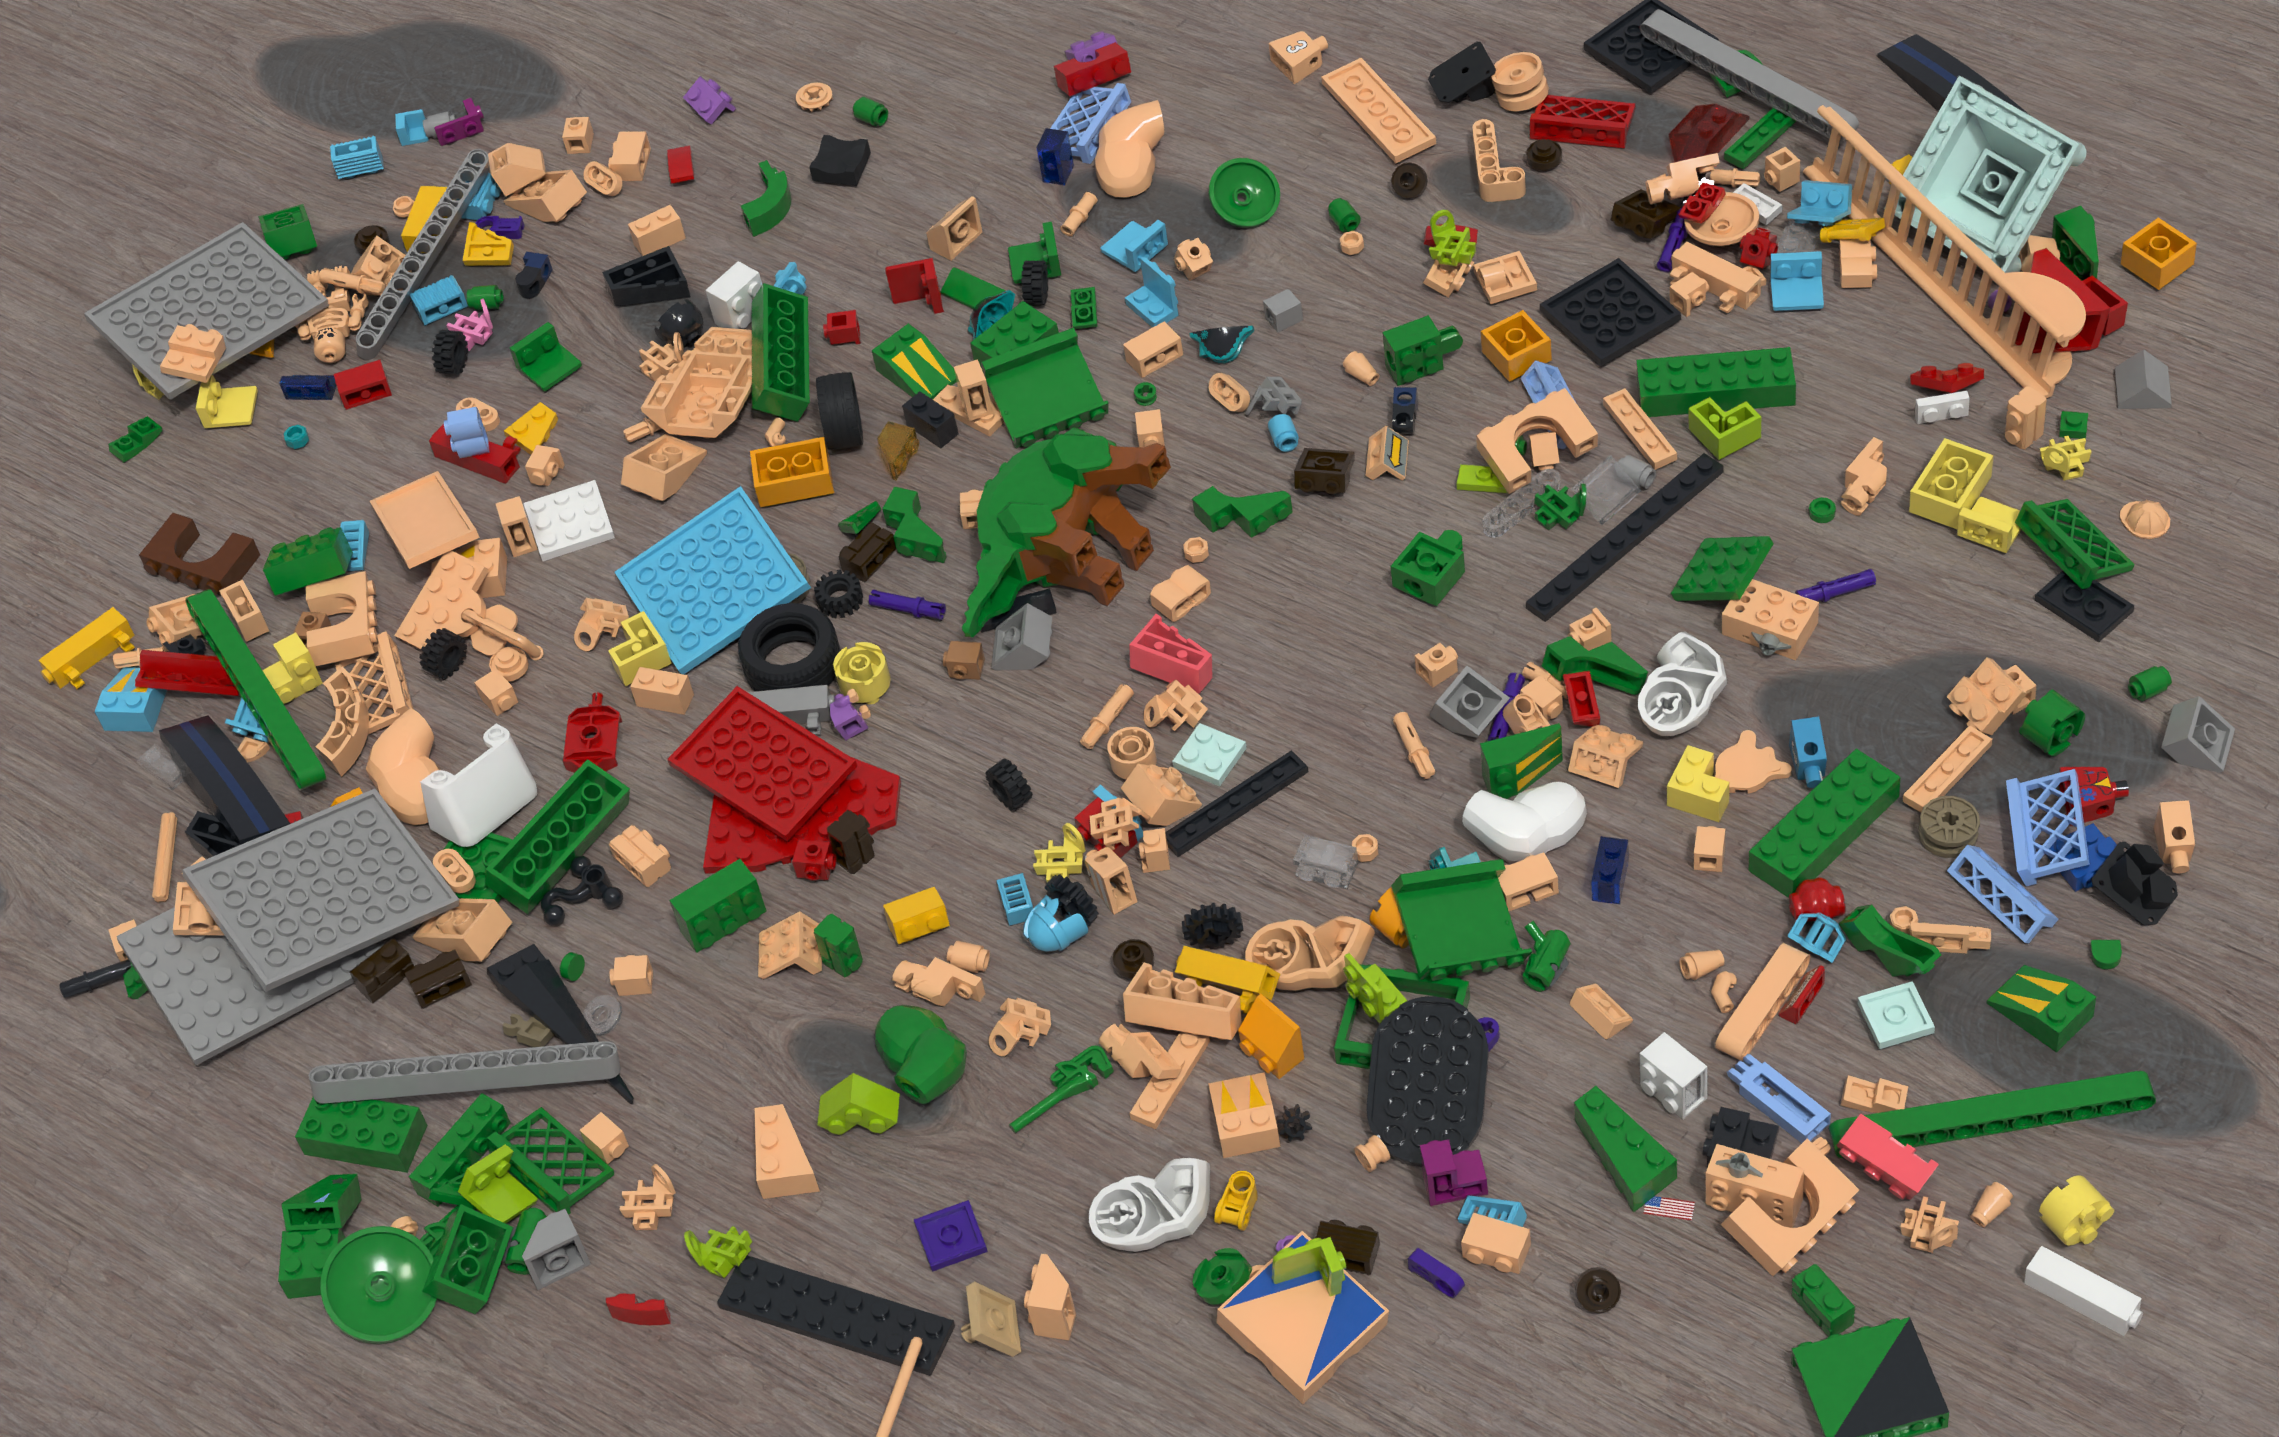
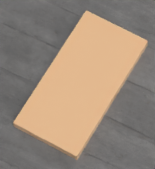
[370,471,480,569]

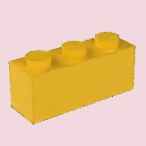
[401,186,453,253]

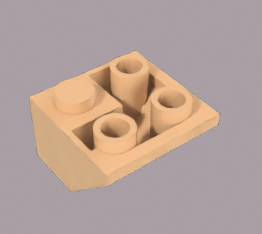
[351,236,412,296]

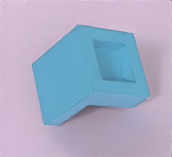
[395,109,429,146]

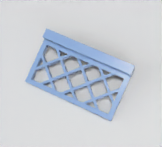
[1038,83,1131,164]
[2006,769,2090,887]

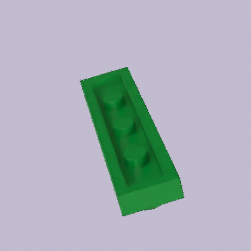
[1724,108,1796,170]

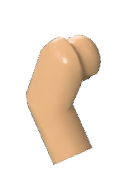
[765,418,786,447]
[1711,971,1737,1013]

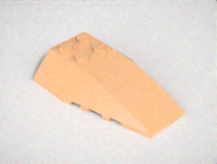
[641,327,752,438]

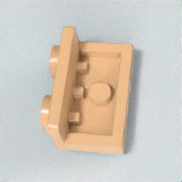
[1423,259,1474,298]

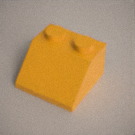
[1238,994,1304,1079]

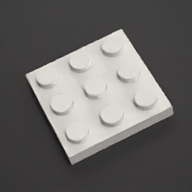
[524,480,615,561]

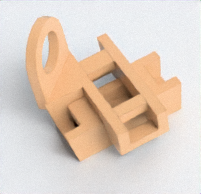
[639,332,684,382]
[574,598,629,651]
[1144,680,1208,731]
[1090,798,1151,850]
[989,998,1051,1056]
[620,1164,676,1230]
[1900,1196,1959,1253]

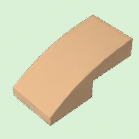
[1840,1075,1908,1113]

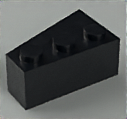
[602,246,691,306]
[185,811,242,859]

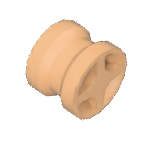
[1354,1135,1390,1172]

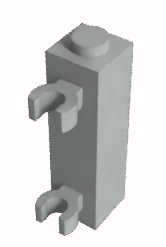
[748,685,835,736]

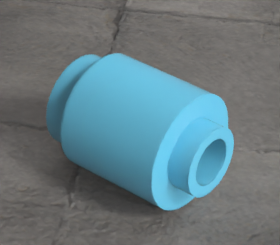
[1267,414,1299,452]

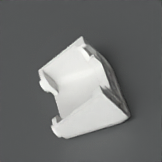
[420,723,537,847]

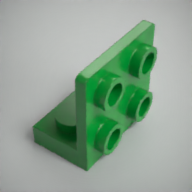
[1008,221,1062,284]
[510,322,582,391]

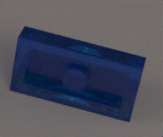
[279,375,337,400]

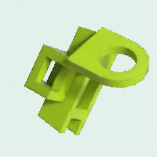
[1429,210,1476,266]
[684,1226,752,1278]

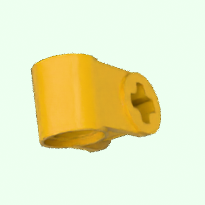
[1214,1171,1258,1231]

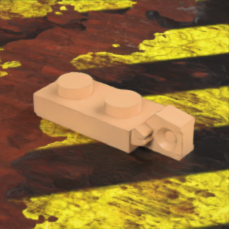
[1910,922,1991,954]

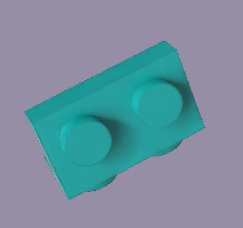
[1428,847,1481,870]

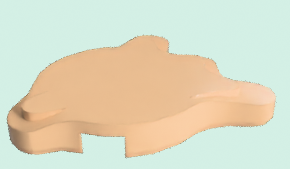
[1715,730,1792,794]

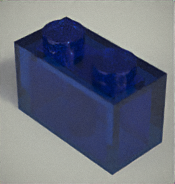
[1036,128,1074,185]
[1591,836,1629,904]

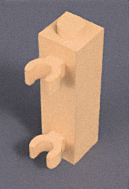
[1670,241,1761,313]

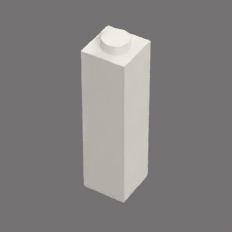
[2024,1246,2143,1336]

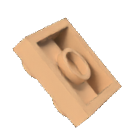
[160,324,226,383]
[147,594,203,645]
[1947,657,2027,735]

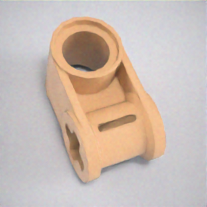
[1503,693,1550,734]

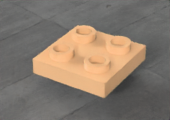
[1473,251,1537,304]
[173,882,224,935]

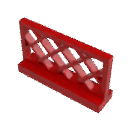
[1530,95,1636,148]

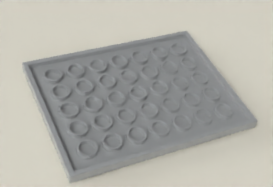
[84,222,329,400]
[182,789,459,992]
[116,907,384,1066]

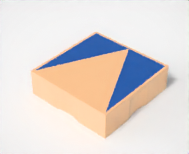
[1217,1231,1389,1404]

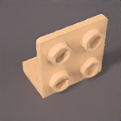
[1568,725,1643,788]
[758,911,822,979]

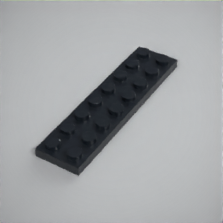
[717,1255,955,1376]

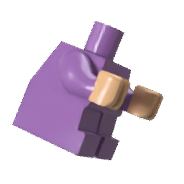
[830,689,871,741]

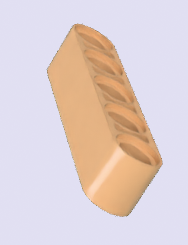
[1715,943,1810,1061]

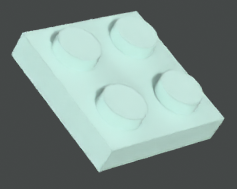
[1172,723,1247,787]
[1857,981,1935,1049]

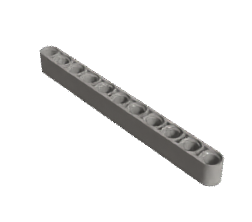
[1640,9,1859,143]
[356,149,489,360]
[308,1041,621,1103]

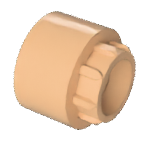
[1107,727,1157,779]

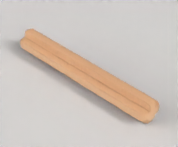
[152,812,177,902]

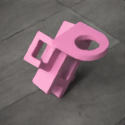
[446,298,493,351]

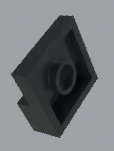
[1702,1107,1779,1168]

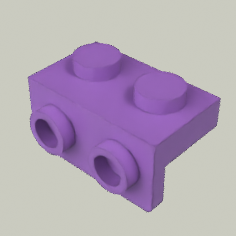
[1064,31,1117,62]
[683,76,736,125]

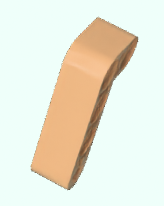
[1473,119,1526,202]

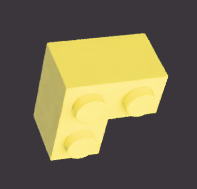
[608,611,672,686]
[262,632,323,704]
[1667,745,1729,822]

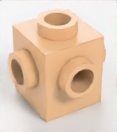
[1174,238,1213,281]

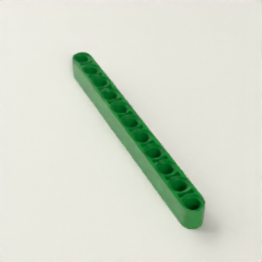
[185,589,326,790]
[1828,1071,2156,1158]

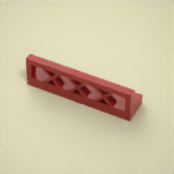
[135,650,239,696]

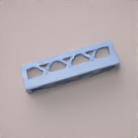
[1521,360,1577,450]
[1947,845,2058,944]

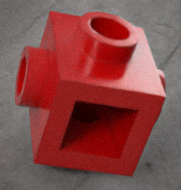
[1740,227,1778,268]
[792,840,837,880]

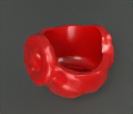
[1789,877,1846,922]

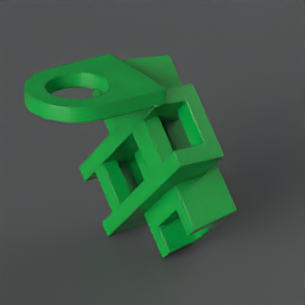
[1534,484,1586,530]

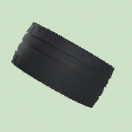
[816,372,863,450]

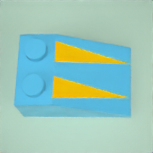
[95,667,167,732]

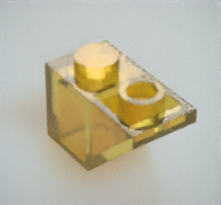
[877,421,919,480]

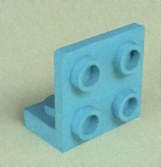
[1787,180,1852,226]
[1101,220,1168,272]
[1770,251,1824,311]
[1125,256,1179,327]

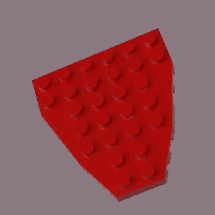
[703,757,901,874]

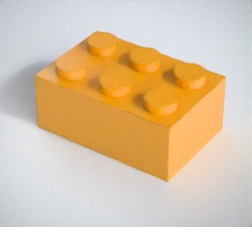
[750,437,834,507]

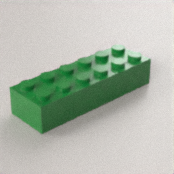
[752,283,810,422]
[1636,347,1796,417]
[1748,749,1901,898]
[485,759,630,914]

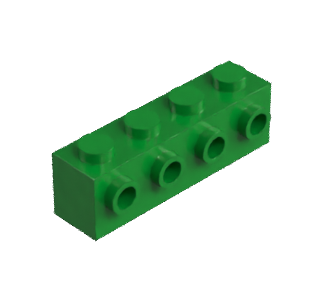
[409,1093,511,1207]

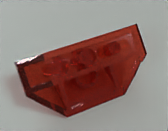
[1669,104,1749,172]

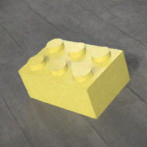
[1909,438,1993,530]

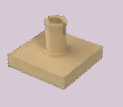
[961,1282,1021,1357]

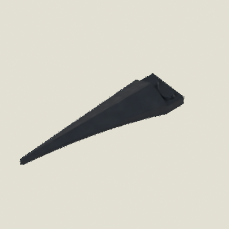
[487,944,634,1104]

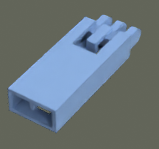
[1727,1054,1831,1143]

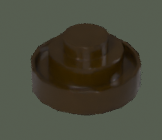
[1526,139,1562,170]
[1391,162,1428,199]
[354,225,390,254]
[1113,939,1155,978]
[1575,1267,1621,1313]

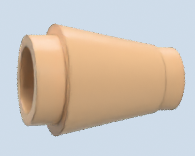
[1343,351,1380,386]
[1679,950,1724,980]
[1970,1182,2013,1228]

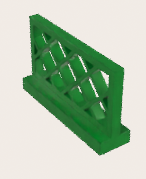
[2015,499,2135,589]
[487,1107,614,1215]

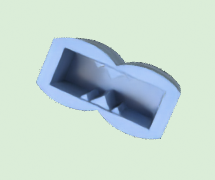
[444,407,489,458]

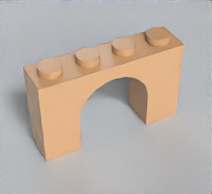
[1476,388,1598,494]
[306,571,378,667]
[1721,1139,1859,1276]

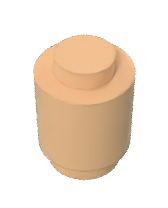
[947,941,990,973]

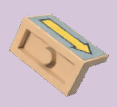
[1365,426,1409,480]

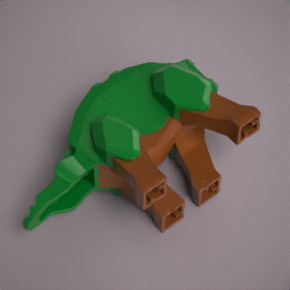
[962,427,1171,638]

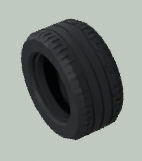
[738,603,841,692]

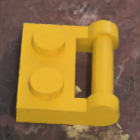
[1820,218,1885,243]

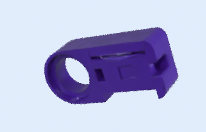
[475,216,525,239]
[1408,1248,1465,1298]

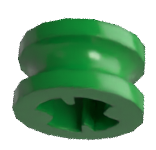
[1134,382,1157,406]

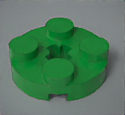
[1193,1248,1252,1305]

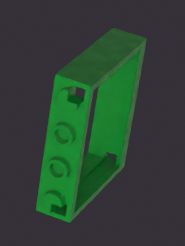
[1334,964,1470,1069]

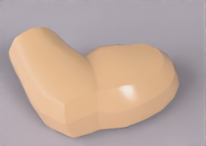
[1095,100,1164,197]
[366,708,441,825]
[1245,916,1375,991]

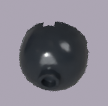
[654,299,704,346]

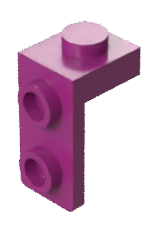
[434,98,484,146]

